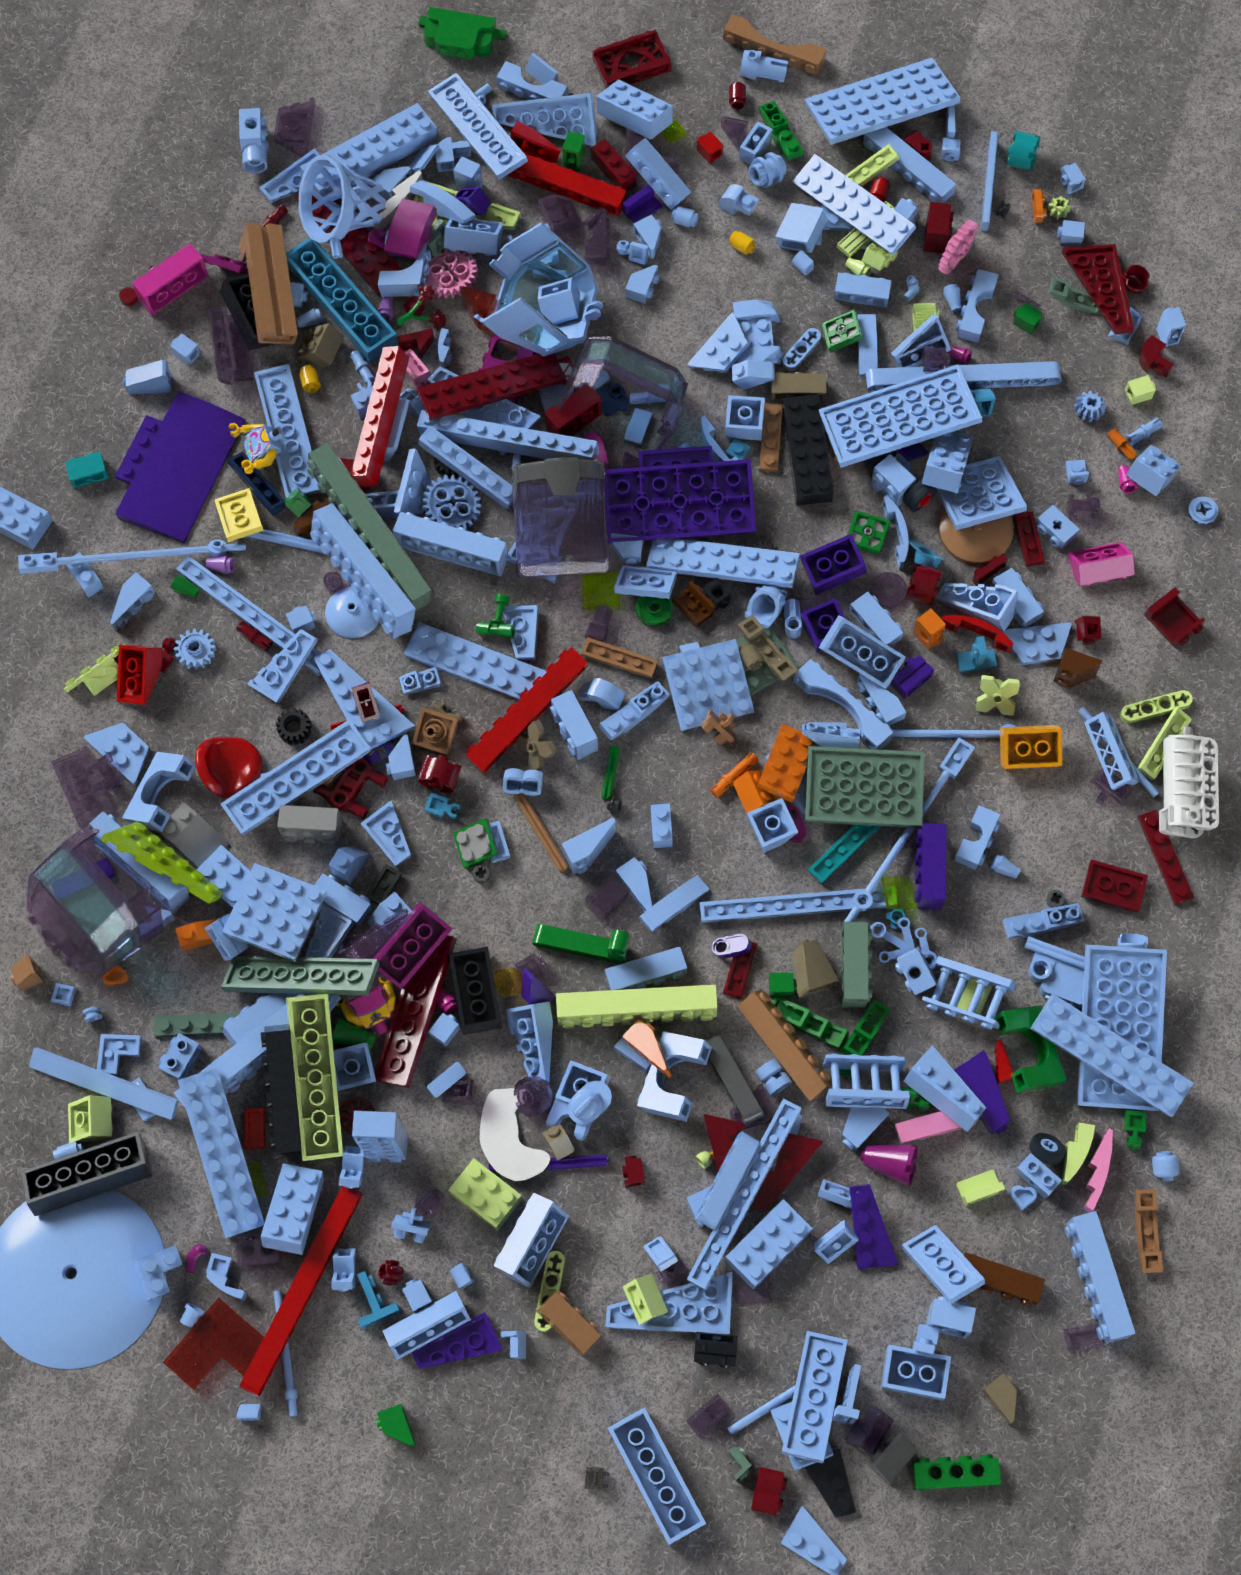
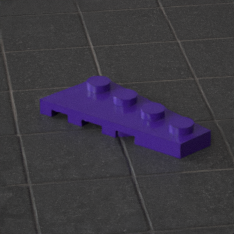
[849,1184,898,1269]
[412,1312,503,1369]

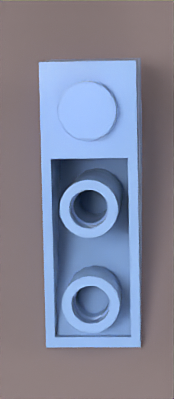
[110,572,155,631]
[856,674,906,726]
[802,723,860,748]

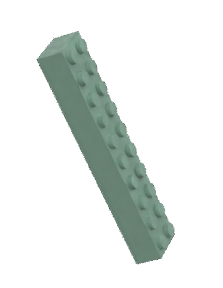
[307,443,431,612]

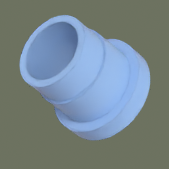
[180,1303,205,1328]

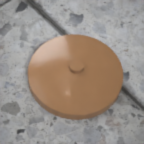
[939,509,1014,565]

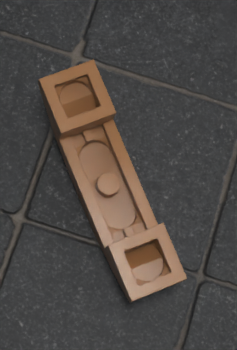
[1135,1189,1163,1273]

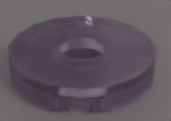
[870,572,907,609]

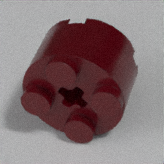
[906,563,942,605]
[418,755,462,794]

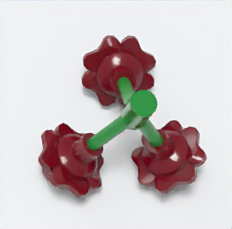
[397,284,446,331]

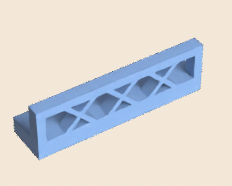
[1084,712,1139,790]

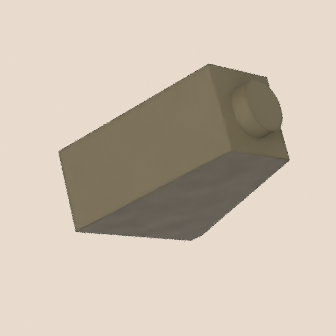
[793,939,839,998]

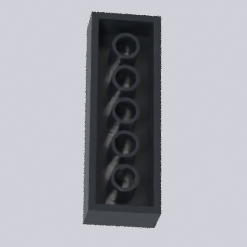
[782,394,834,505]
[261,1024,301,1154]
[21,1131,152,1217]

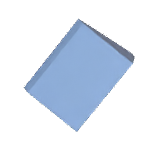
[333,1042,376,1091]

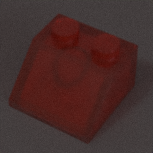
[462,286,497,331]

